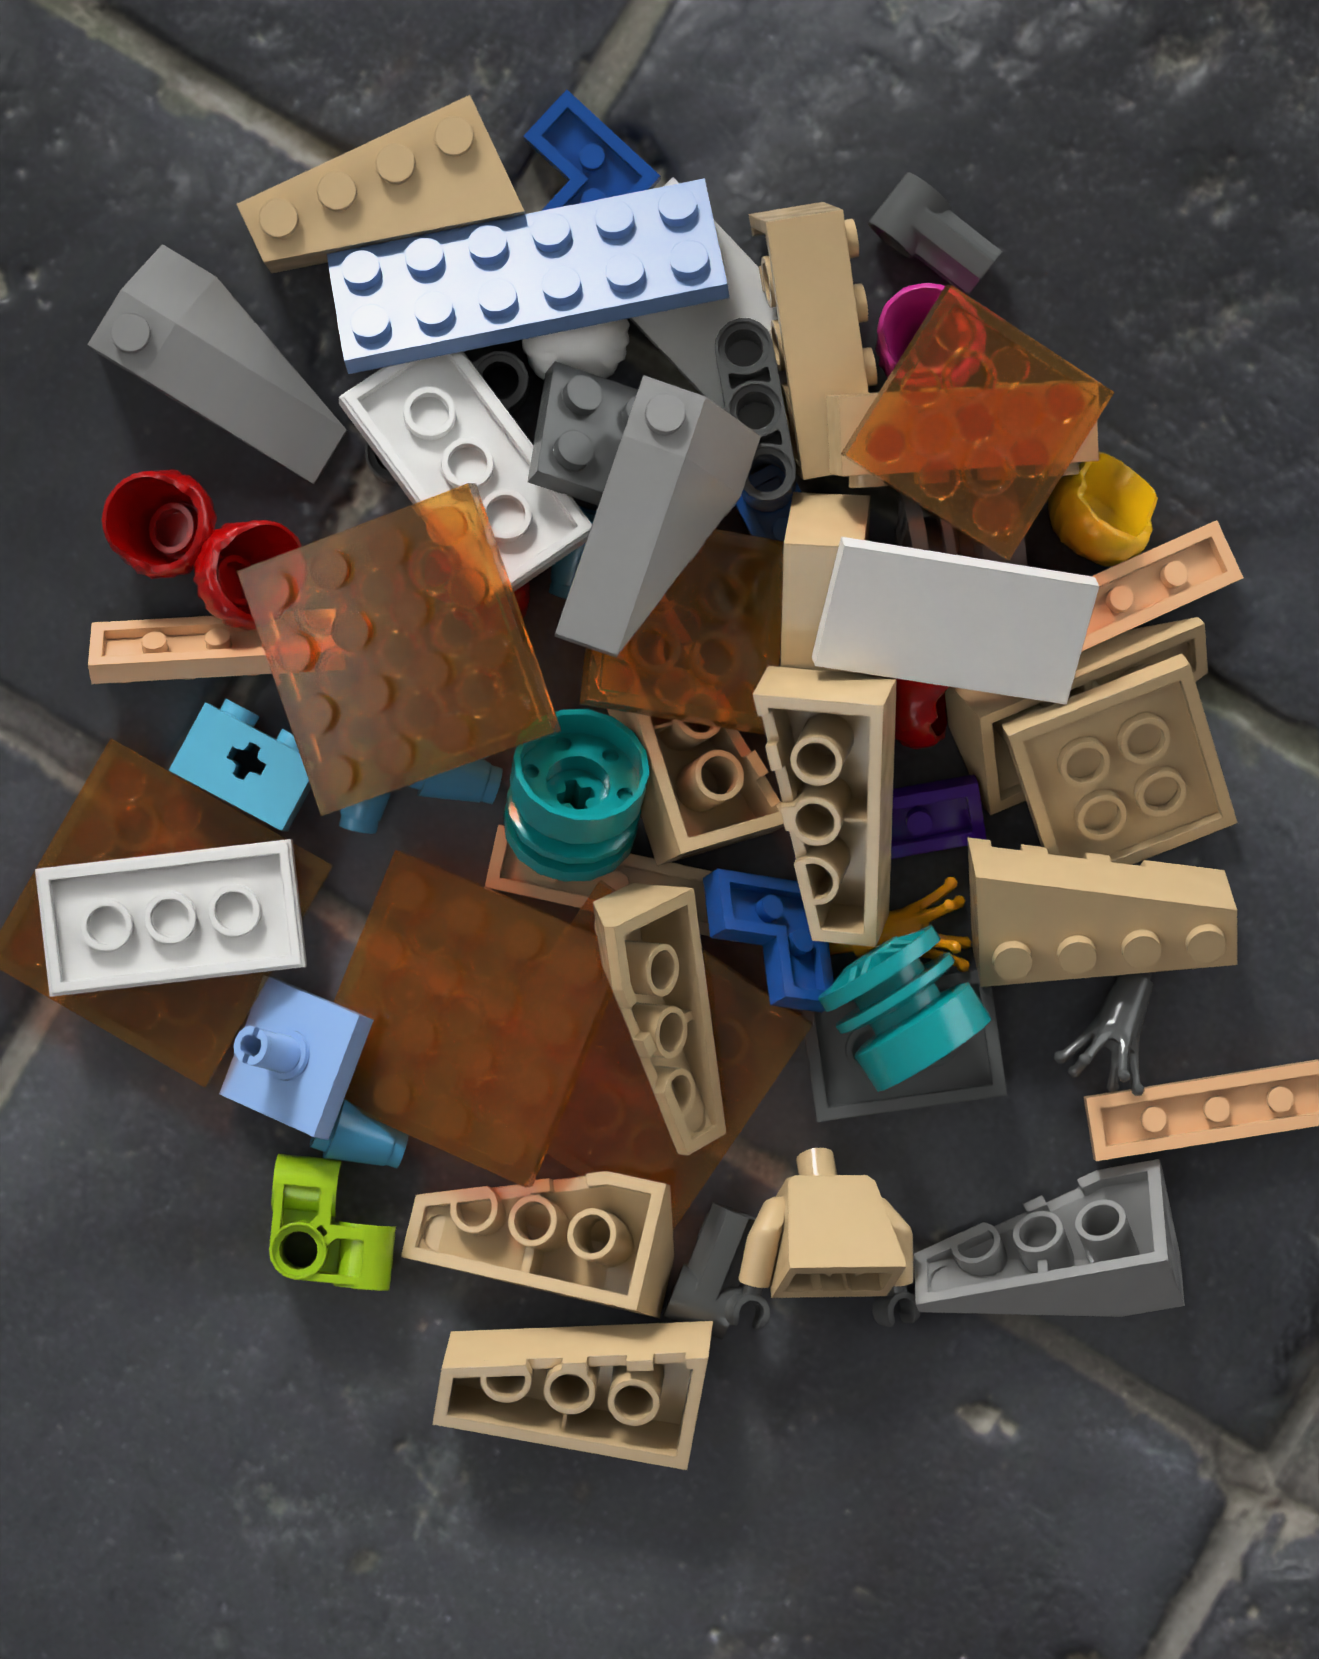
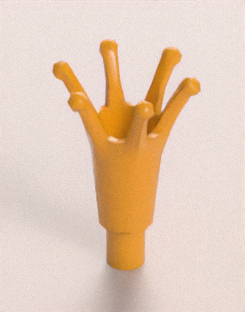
[829,877,972,972]

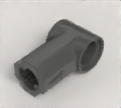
[867,172,1002,297]
[663,1202,756,1340]

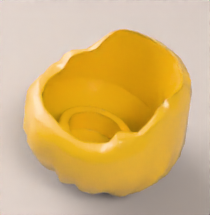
[1048,452,1158,566]

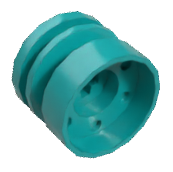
[503,709,650,882]
[818,925,991,1092]

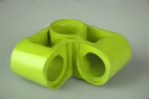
[269,1154,396,1291]

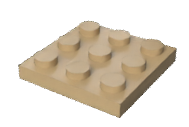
[1001,654,1238,865]

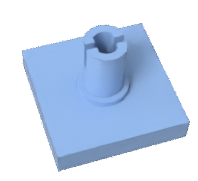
[219,975,374,1140]

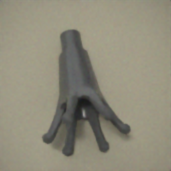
[1054,972,1154,1096]

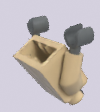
[725,1148,921,1329]

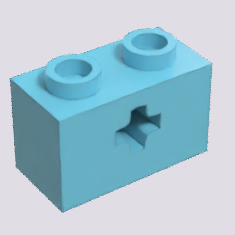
[169,699,324,832]

